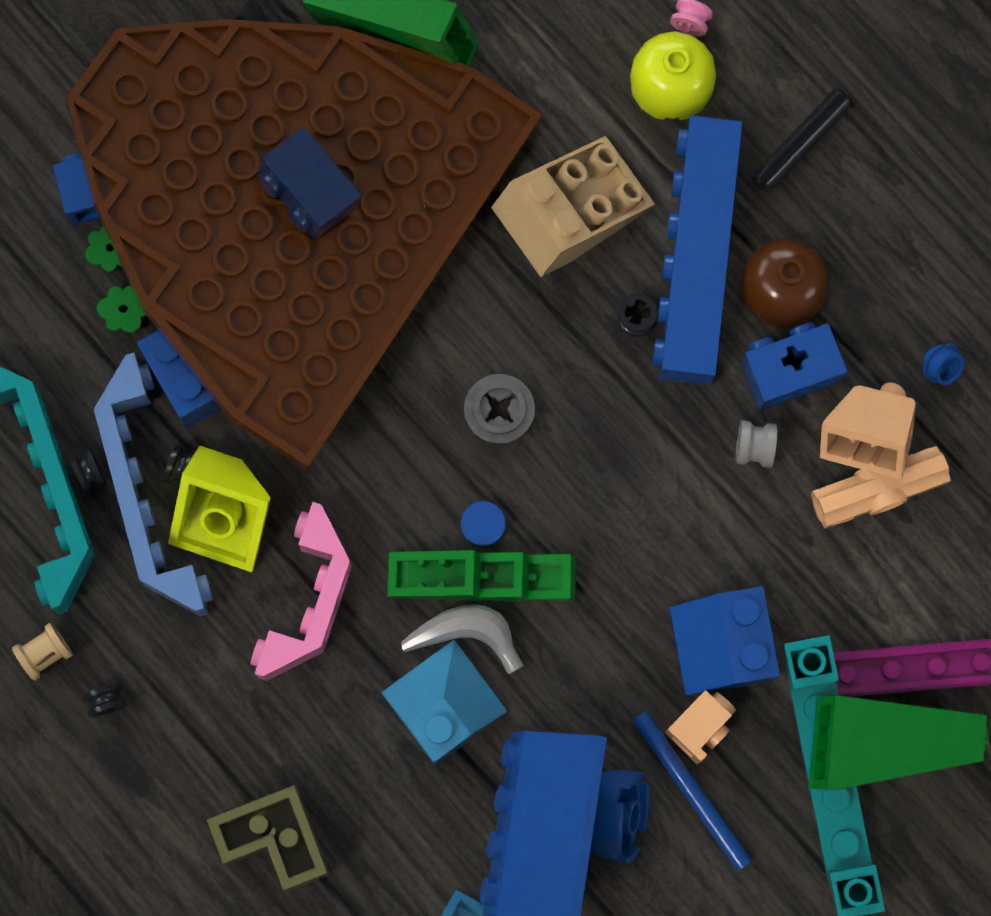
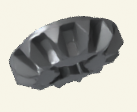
[464,374,535,444]

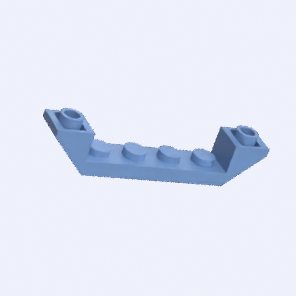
[94,353,213,616]

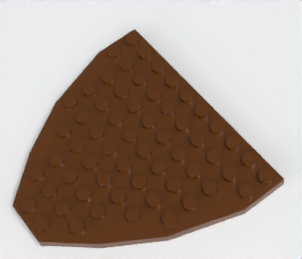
[66,19,543,470]

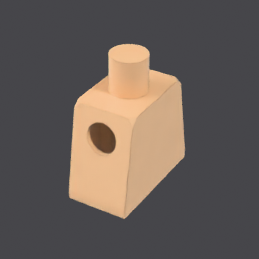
[820,383,916,480]

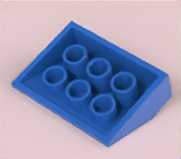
[480,731,607,916]

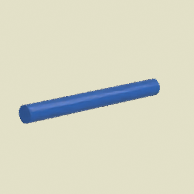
[632,710,752,871]

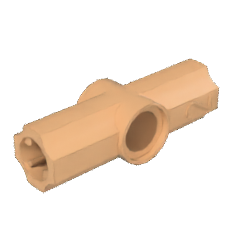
[811,446,951,529]

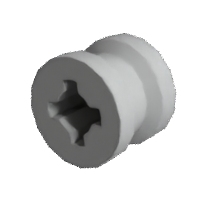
[735,420,777,468]

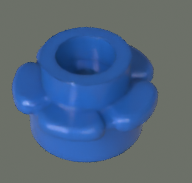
[923,343,965,385]

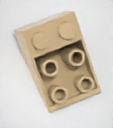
[491,136,655,277]

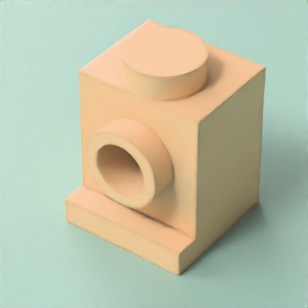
[665,690,736,764]

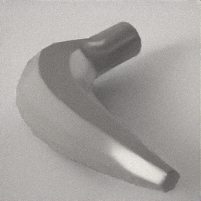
[401,604,524,674]

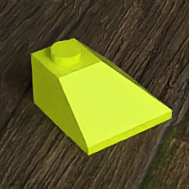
[168,445,271,572]

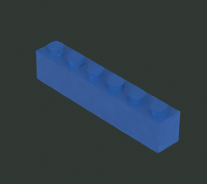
[652,115,742,385]

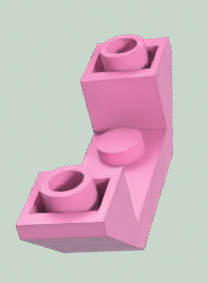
[251,502,352,681]

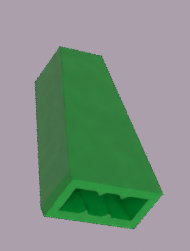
[303,0,480,66]
[809,695,989,790]

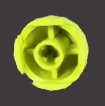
[630,31,716,120]

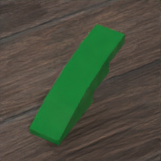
[387,550,576,601]

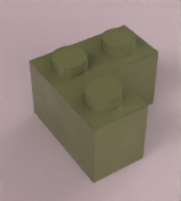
[207,785,330,891]

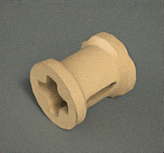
[12,622,73,681]

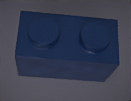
[258,127,362,240]

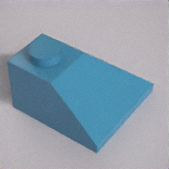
[381,640,507,766]

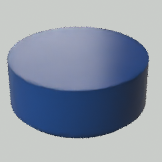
[461,501,505,548]

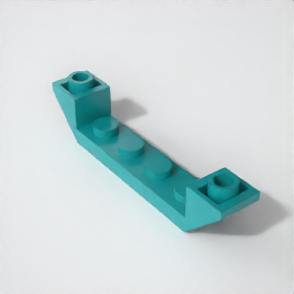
[0,367,95,615]
[784,635,885,916]

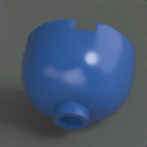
[590,769,650,864]

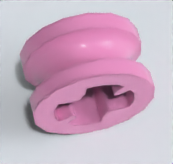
[670,0,713,37]

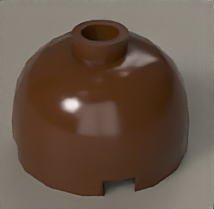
[740,238,829,329]

